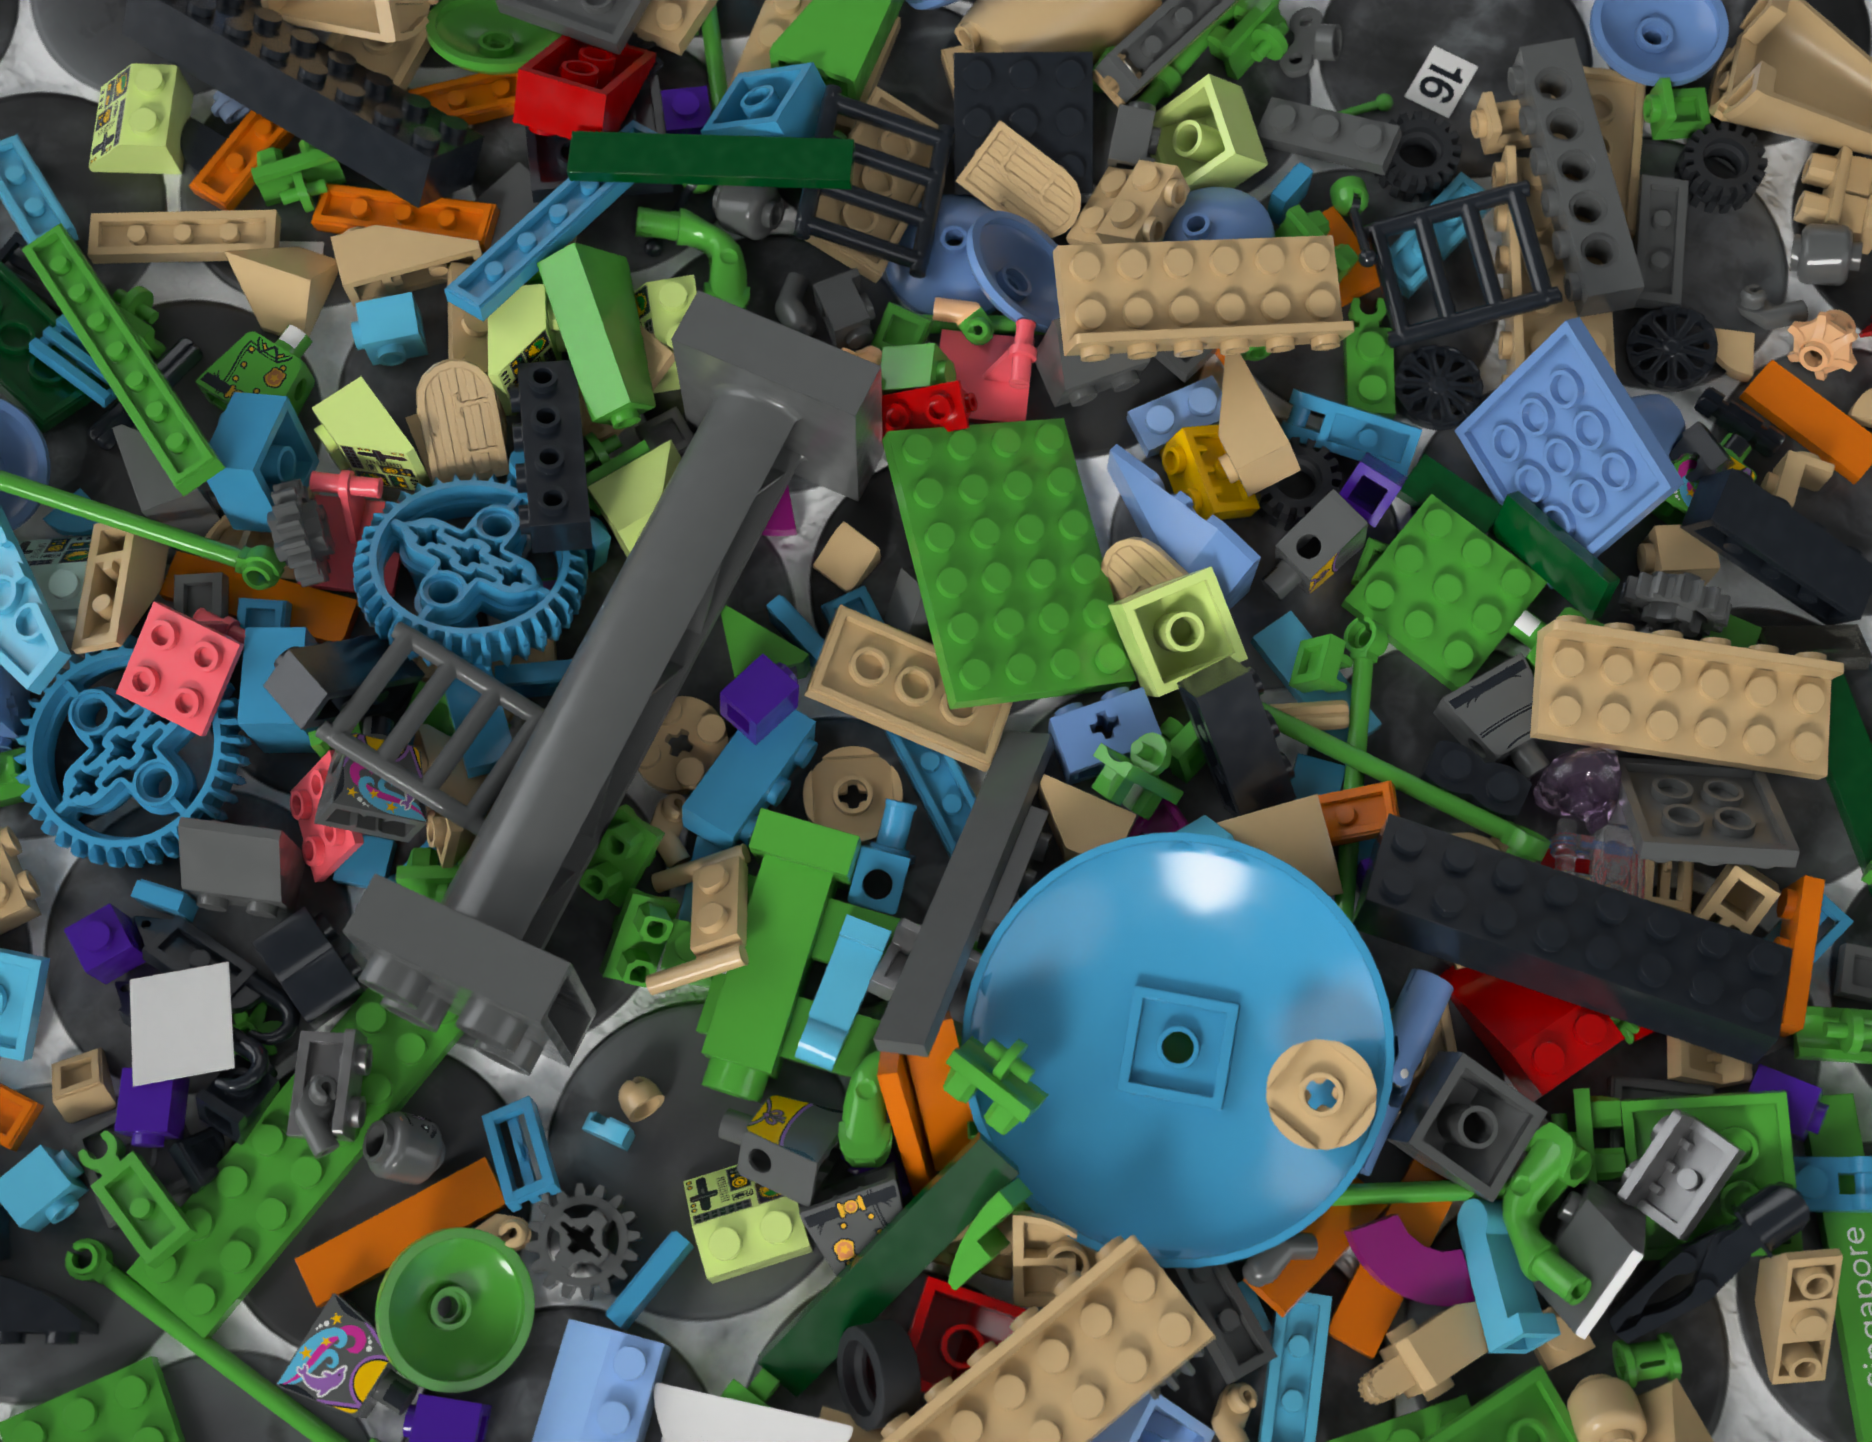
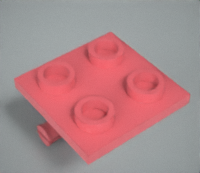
[939,319,1038,424]
[297,470,401,597]
[116,602,245,737]
[290,750,364,883]

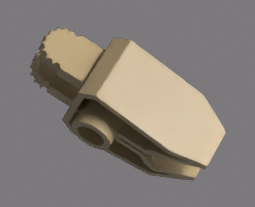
[1357,1302,1488,1405]

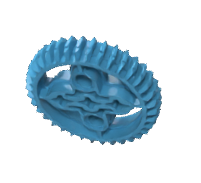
[353,472,588,672]
[14,635,252,868]

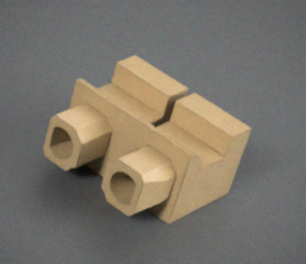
[1793,145,1872,255]

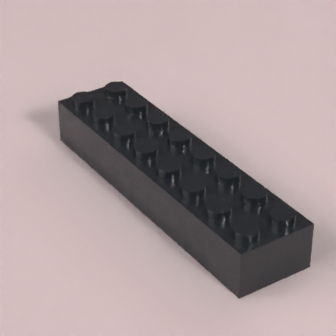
[122,0,485,208]
[1352,814,1793,1065]

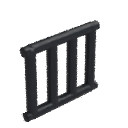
[793,84,954,278]
[1363,180,1563,348]

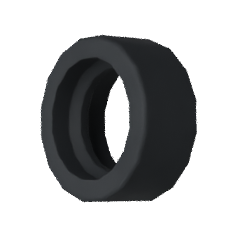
[837,1319,921,1431]

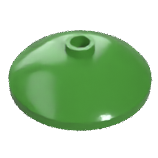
[426,0,562,75]
[375,1227,535,1393]

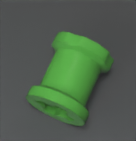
[1612,1332,1682,1388]

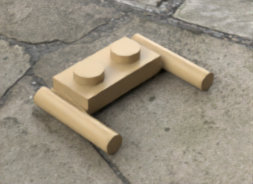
[645,843,751,995]

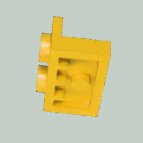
[1159,424,1260,520]

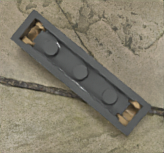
[1093,0,1239,108]

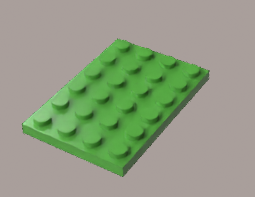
[882,418,1136,709]

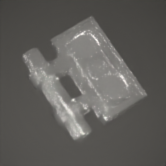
[1550,818,1645,899]

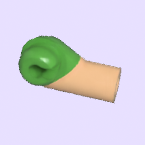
[933,297,994,345]

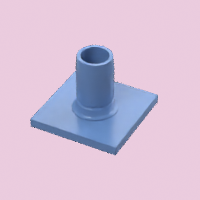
[1454,317,1686,589]

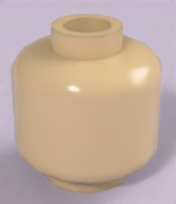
[1567,1374,1647,1442]

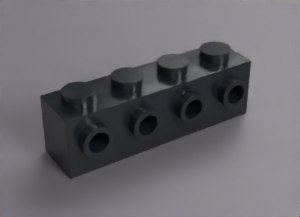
[509,360,593,553]
[1680,468,1872,626]

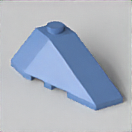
[1107,444,1261,610]

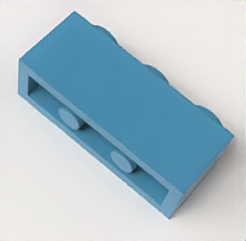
[682,709,818,850]

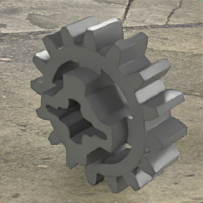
[267,479,335,588]
[1618,571,1732,638]
[525,1183,643,1301]

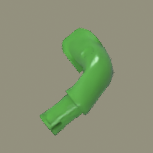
[635,206,750,310]
[838,1035,962,1168]
[1503,1122,1594,1306]

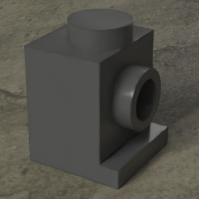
[1105,101,1161,170]
[813,267,876,349]

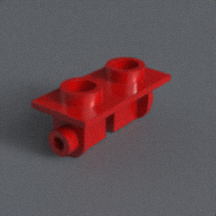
[882,380,977,438]

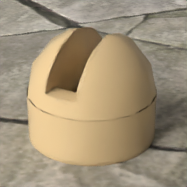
[618,1076,665,1122]

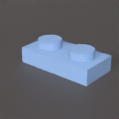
[1126,375,1222,458]

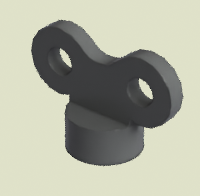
[1279,7,1343,78]

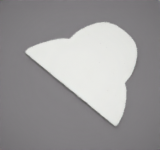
[653,1383,853,1442]

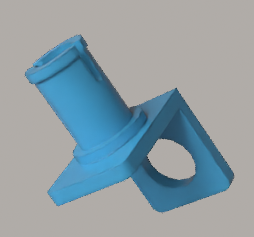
[848,798,917,914]

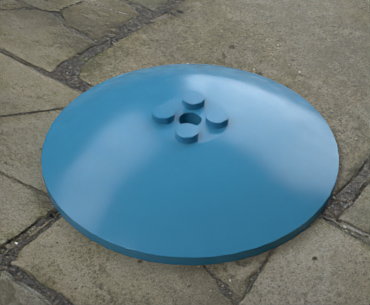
[961,832,1395,1268]

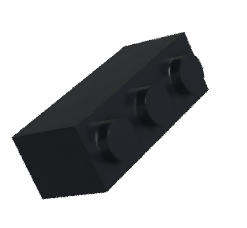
[263,634,426,730]
[1177,656,1297,817]

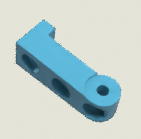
[795,914,892,1072]
[1457,1198,1561,1354]

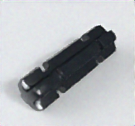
[1694,387,1786,457]

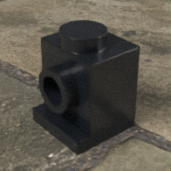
[196,1054,280,1145]

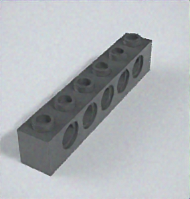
[1508,38,1645,317]

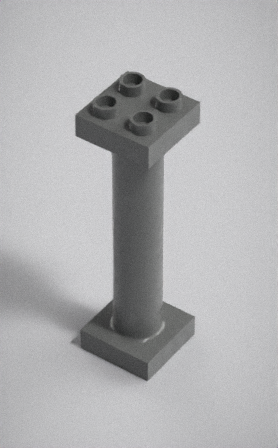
[343,290,883,1076]

